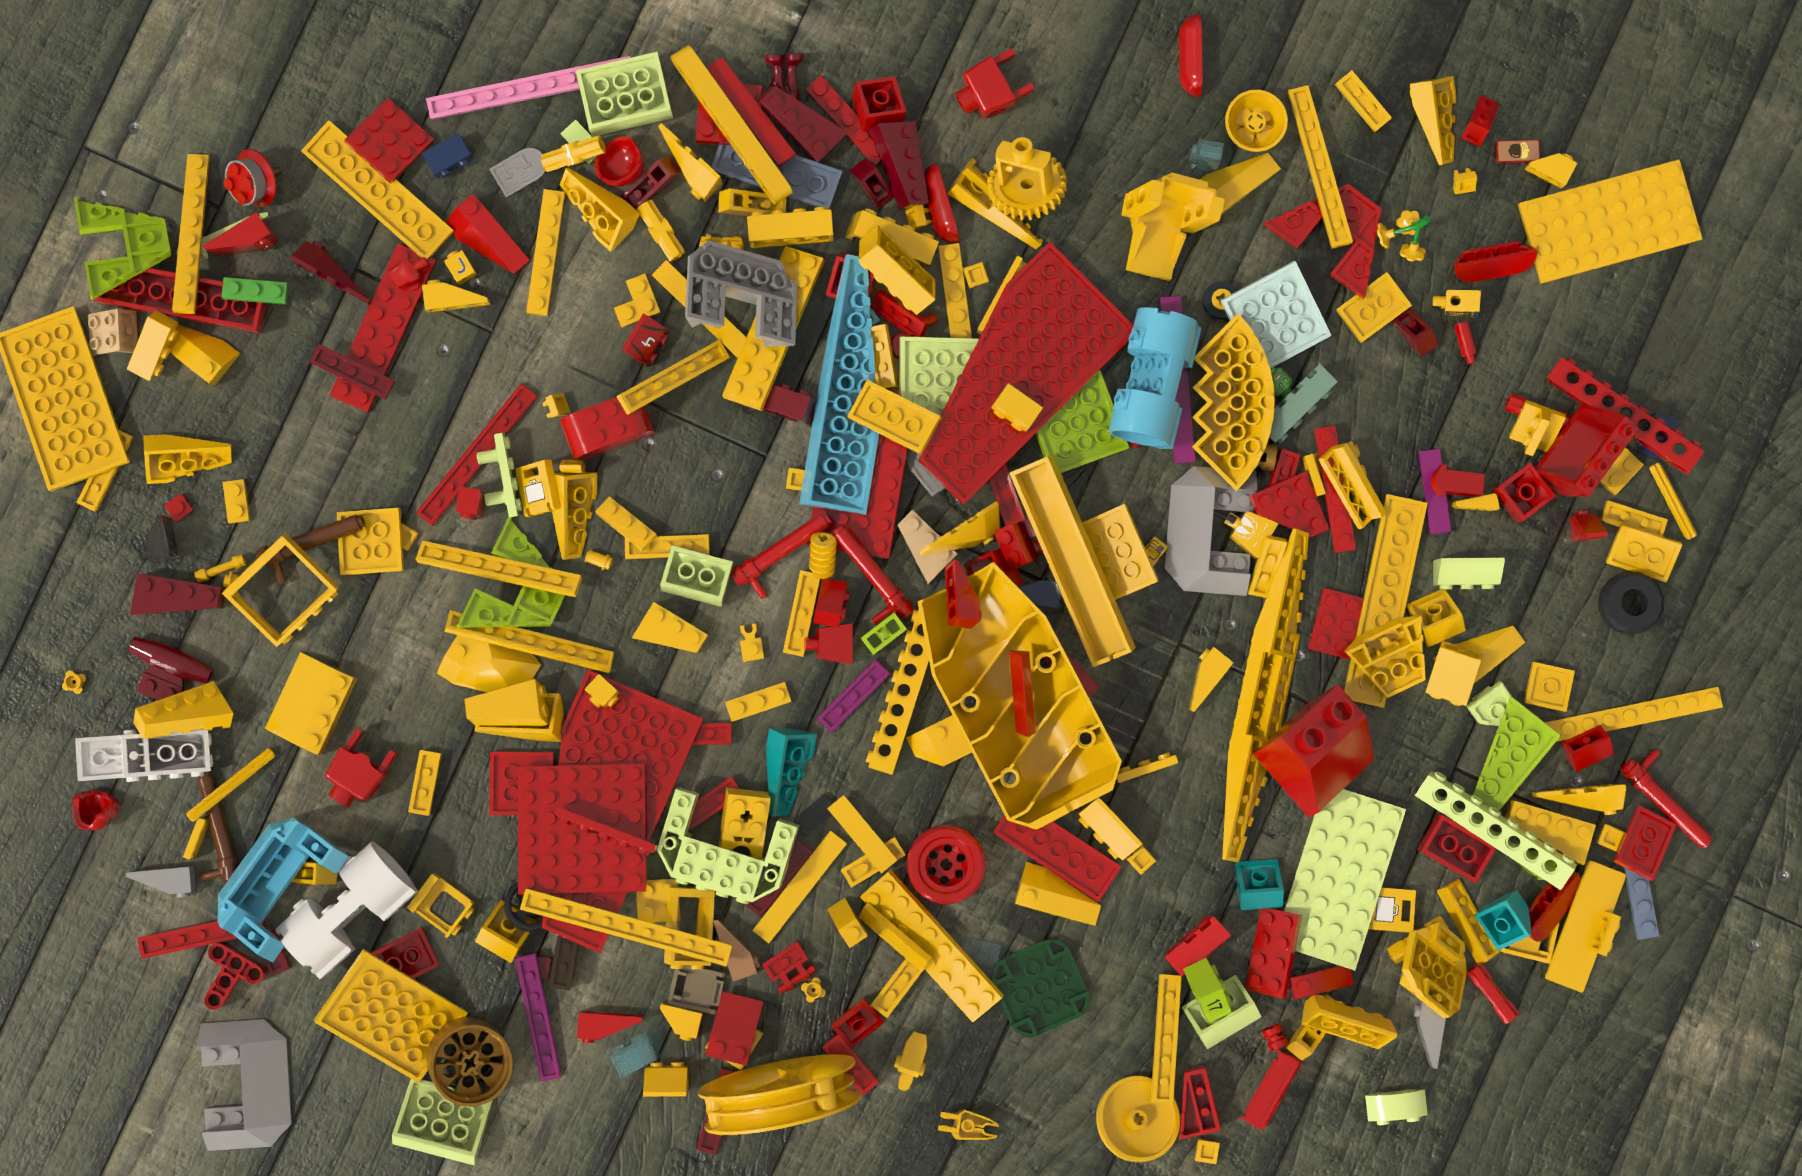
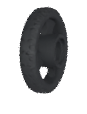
[504,881,543,932]

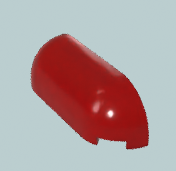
[1178,14,1202,98]
[924,163,959,244]
[1454,242,1537,282]
[1528,872,1581,942]

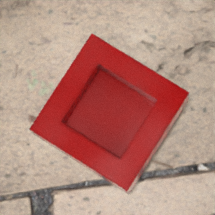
[164,493,195,523]

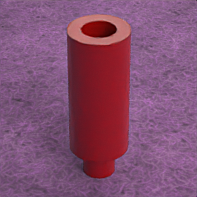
[1454,321,1477,364]

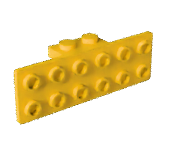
[1545,860,1626,993]

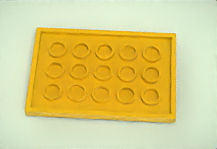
[314,949,468,1083]

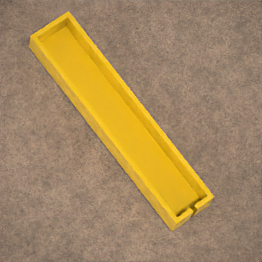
[1010,454,1136,667]

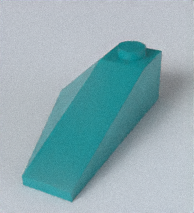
[766,728,817,817]

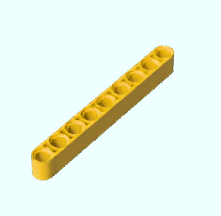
[670,45,793,205]

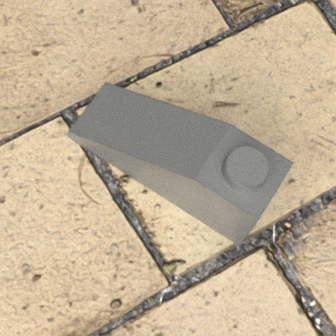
[126,866,196,898]
[1413,999,1446,1069]

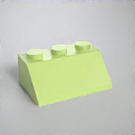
[660,546,733,607]
[1433,558,1505,590]
[1182,975,1261,1049]

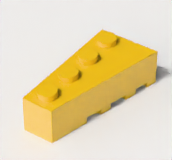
[845,209,939,266]
[133,681,233,739]
[1504,800,1596,865]

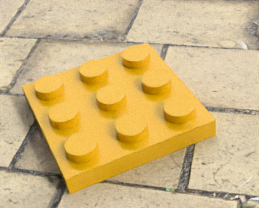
[337,508,404,575]

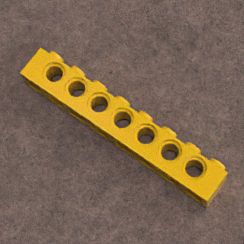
[866,610,929,775]

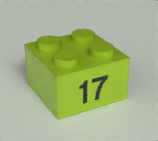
[1183,958,1232,1023]

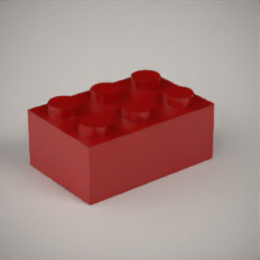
[1417,814,1496,883]

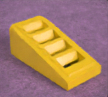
[1452,493,1500,511]

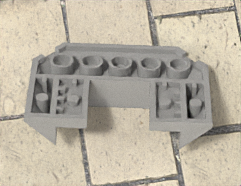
[685,240,797,347]
[1164,466,1257,596]
[197,1019,292,1151]

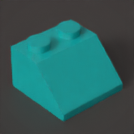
[1235,859,1284,910]
[1474,889,1532,950]

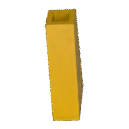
[465,679,549,726]

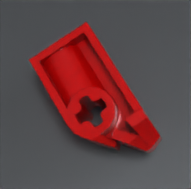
[1431,464,1485,497]

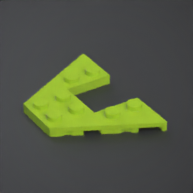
[74,197,171,300]
[456,516,565,628]

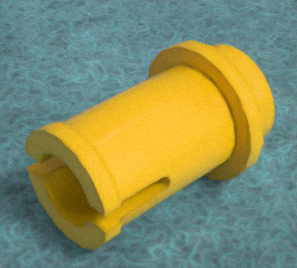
[585,549,613,570]

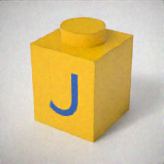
[444,250,477,285]

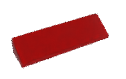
[1009,650,1036,737]

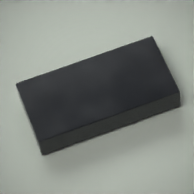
[793,794,833,837]

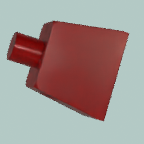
[804,624,853,664]

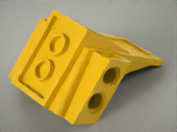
[1121,173,1225,281]

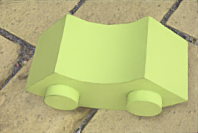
[1365,1089,1428,1125]

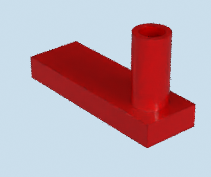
[871,289,937,337]

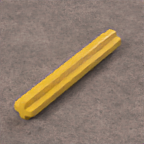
[1649,462,1697,540]

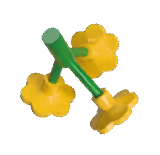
[1377,210,1431,261]

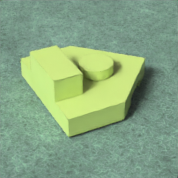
[1466,681,1511,726]

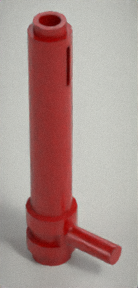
[730,513,833,599]
[832,524,914,625]
[1620,749,1712,848]

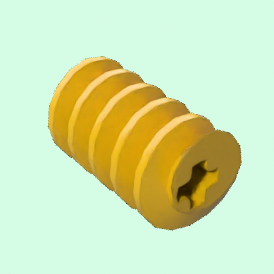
[809,532,837,579]

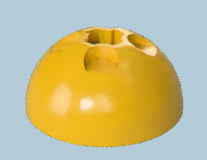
[1225,90,1288,152]

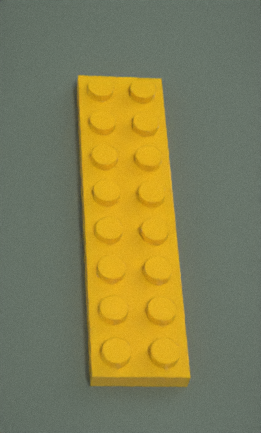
[301,120,454,260]
[722,246,825,411]
[860,869,1004,1022]

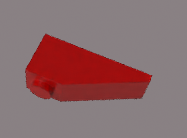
[1569,510,1608,542]
[945,559,982,629]
[1289,966,1354,999]
[577,1011,644,1043]

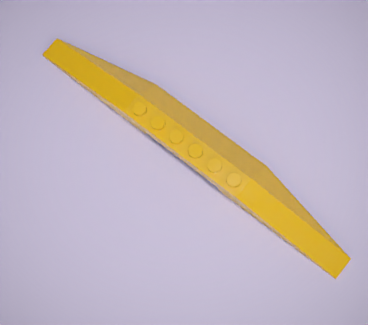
[1222,529,1309,862]

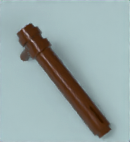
[255,514,366,585]
[197,772,239,884]

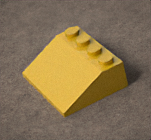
[265,652,358,755]

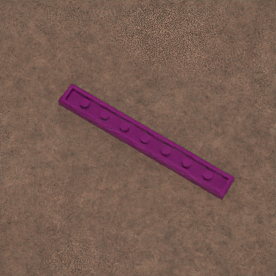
[1160,296,1195,464]

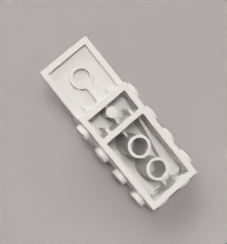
[75,729,213,782]

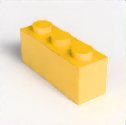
[127,311,178,381]

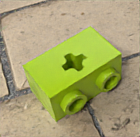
[861,613,907,655]

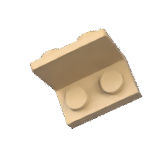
[88,309,138,356]

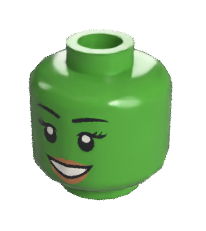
[1270,367,1293,398]

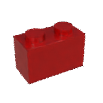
[456,487,486,520]
[814,578,850,628]
[1562,725,1614,772]

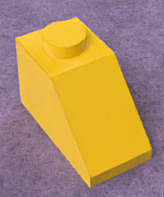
[1525,153,1577,188]
[291,861,338,885]
[660,1002,703,1041]

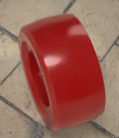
[906,824,986,905]

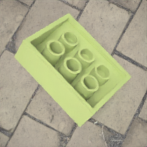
[576,52,673,137]
[392,1079,493,1165]

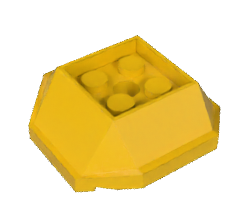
[1399,922,1467,1018]

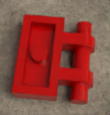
[761,941,816,994]

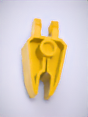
[894,1032,927,1091]
[938,1110,999,1140]

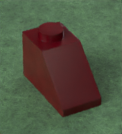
[849,157,894,209]
[1393,308,1438,357]

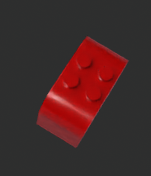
[560,397,656,461]

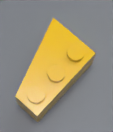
[632,602,709,653]

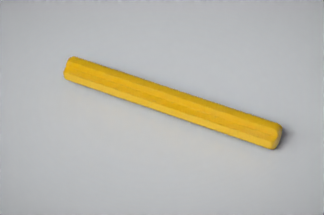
[186,748,275,822]

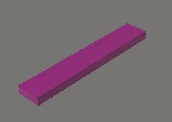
[515,952,562,1082]

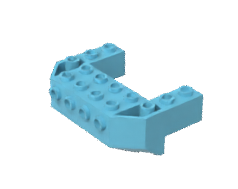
[218,817,349,962]

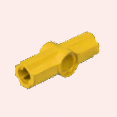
[541,136,606,172]
[637,199,685,262]

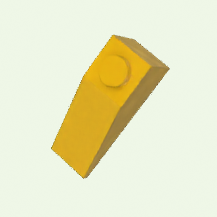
[718,188,786,216]
[422,280,491,313]
[1189,647,1233,712]
[1285,994,1335,1061]

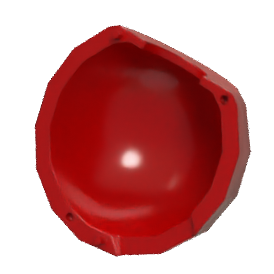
[594,136,645,187]

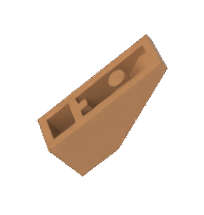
[713,918,760,981]

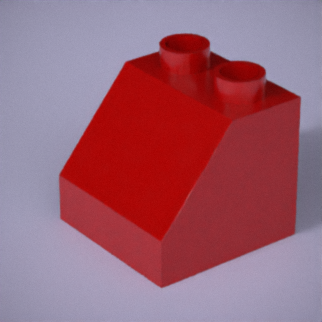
[1253,684,1374,817]

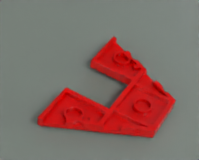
[1264,184,1382,300]

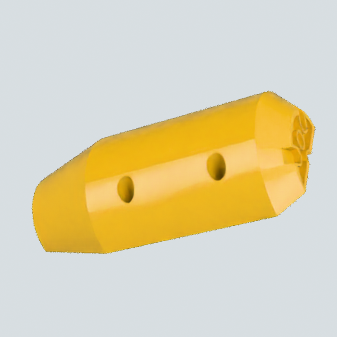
[918,562,1122,830]

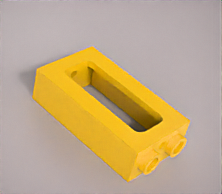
[664,887,715,969]

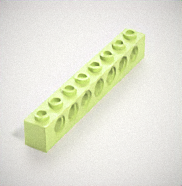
[1415,771,1577,890]

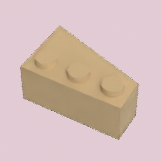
[898,510,957,584]

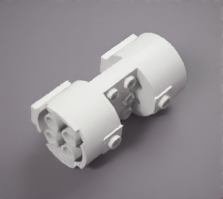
[276,841,419,979]

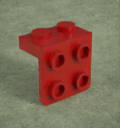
[994,522,1038,571]

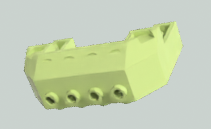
[657,787,800,904]

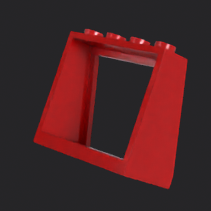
[1535,404,1639,497]

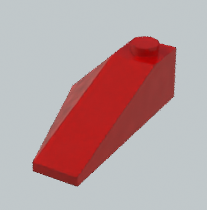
[445,194,530,274]

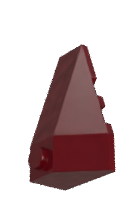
[290,240,371,305]

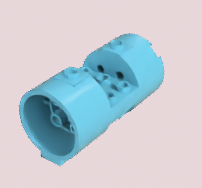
[1108,307,1201,449]

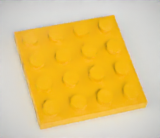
[1082,504,1159,600]

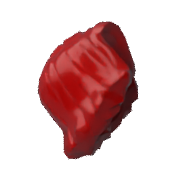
[72,790,120,831]

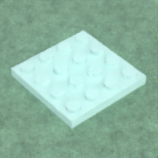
[1220,261,1331,368]

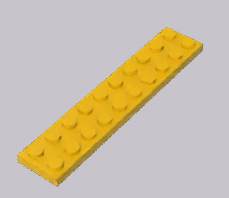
[1344,494,1428,708]

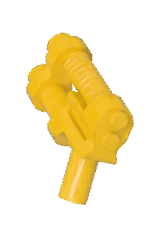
[699,234,744,250]

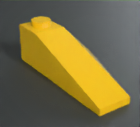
[1200,153,1281,215]
[143,434,232,484]
[1433,626,1526,683]
[475,693,565,742]
[1015,862,1101,926]

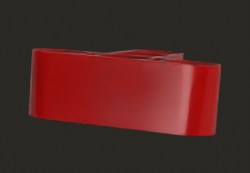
[204,942,268,1010]

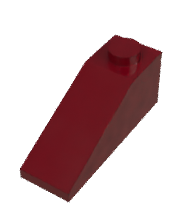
[620,156,682,211]

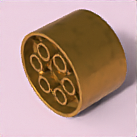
[426,1017,513,1107]

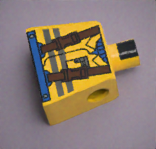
[1432,290,1481,318]

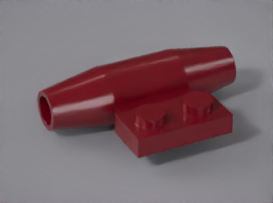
[128,636,214,700]

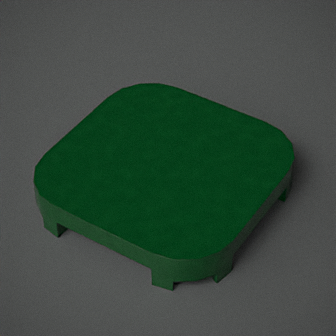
[991,938,1090,1038]

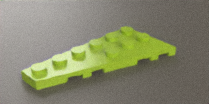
[1473,696,1561,821]

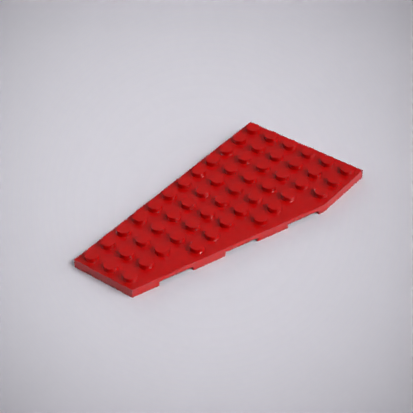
[918,242,1133,505]
[542,670,704,953]

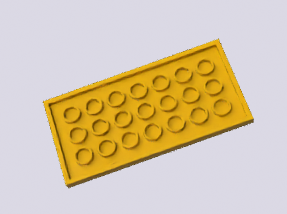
[1518,160,1702,284]
[0,306,130,492]

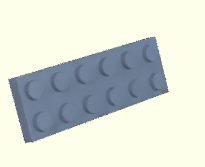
[711,145,843,210]

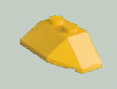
[906,704,976,766]

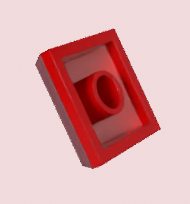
[831,997,884,1048]

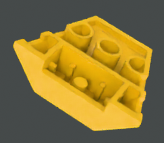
[1345,615,1426,698]

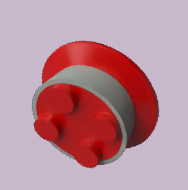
[224,149,281,207]

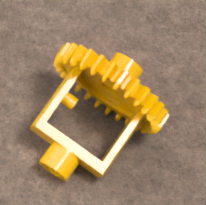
[987,137,1067,220]

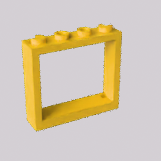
[222,532,339,647]

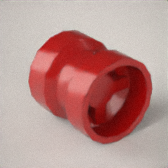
[1261,1023,1289,1051]

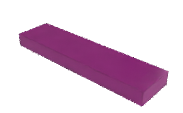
[1418,449,1451,535]
[816,659,890,733]

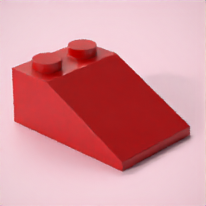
[203,212,278,256]
[370,928,439,979]
[705,991,763,1066]

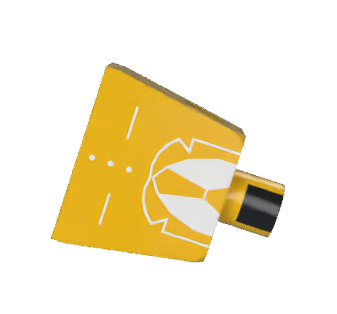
[1224,511,1278,559]

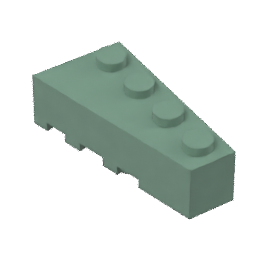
[1268,364,1338,444]

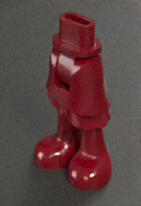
[765,54,804,127]

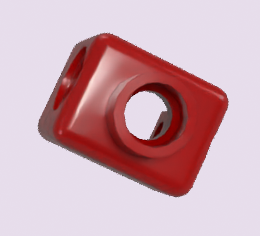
[955,48,1034,119]
[325,728,399,808]

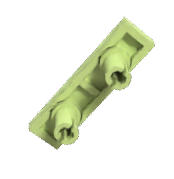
[477,433,522,517]

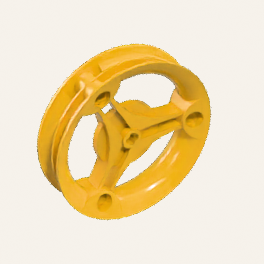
[698,1054,862,1135]

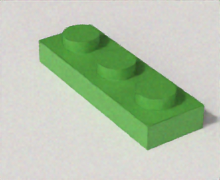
[222,277,288,305]

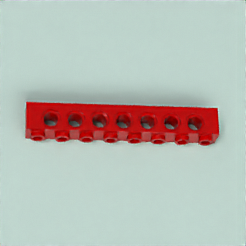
[1546,357,1704,475]

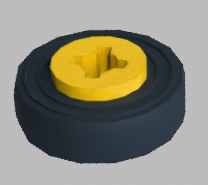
[1202,281,1238,319]

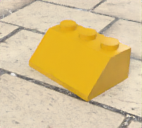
[1078,797,1142,860]

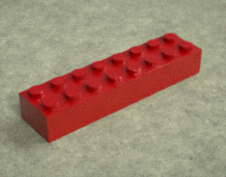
[92,259,268,334]

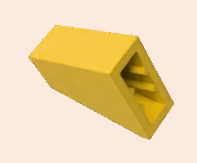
[827,898,868,948]

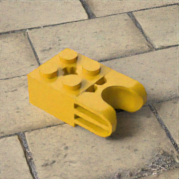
[718,788,771,860]

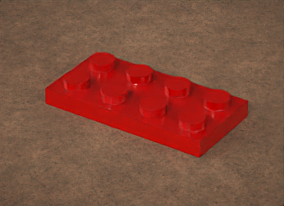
[1245,908,1302,999]

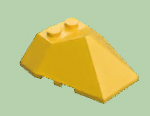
[437,635,542,692]

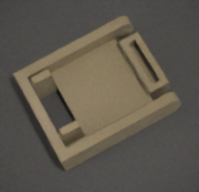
[667,965,726,1015]

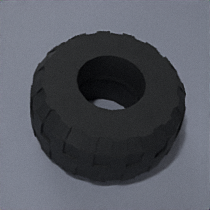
[1598,572,1664,635]

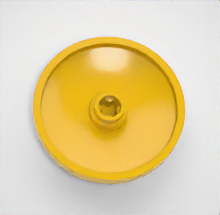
[1096,1076,1180,1162]

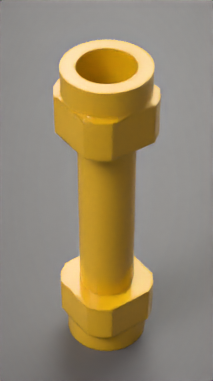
[194,554,247,584]

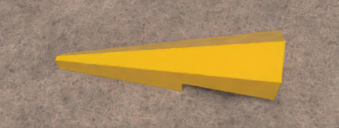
[947,158,1043,249]

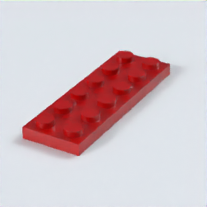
[992,814,1121,902]

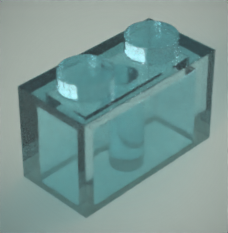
[1188,139,1224,171]
[609,1034,660,1079]

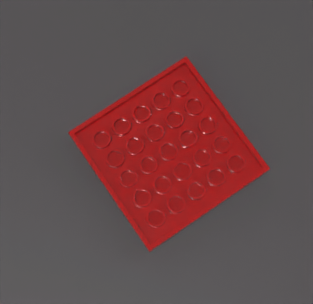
[518,764,647,895]

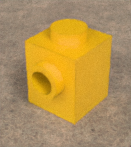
[584,674,619,709]

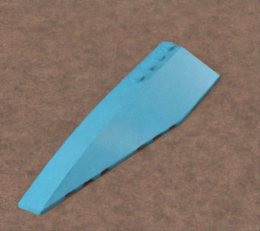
[799,254,879,515]

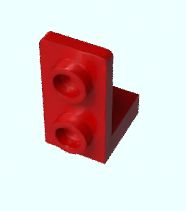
[1461,95,1499,147]

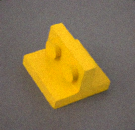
[1509,400,1566,456]

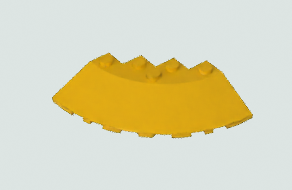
[1192,314,1275,491]

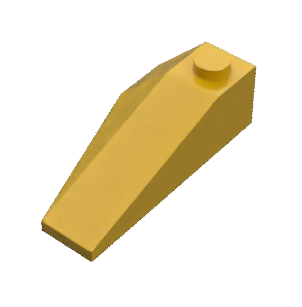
[1410,76,1456,165]
[658,123,723,202]
[560,168,640,252]
[169,324,241,386]
[552,472,597,560]
[919,501,1000,556]
[1532,784,1626,815]

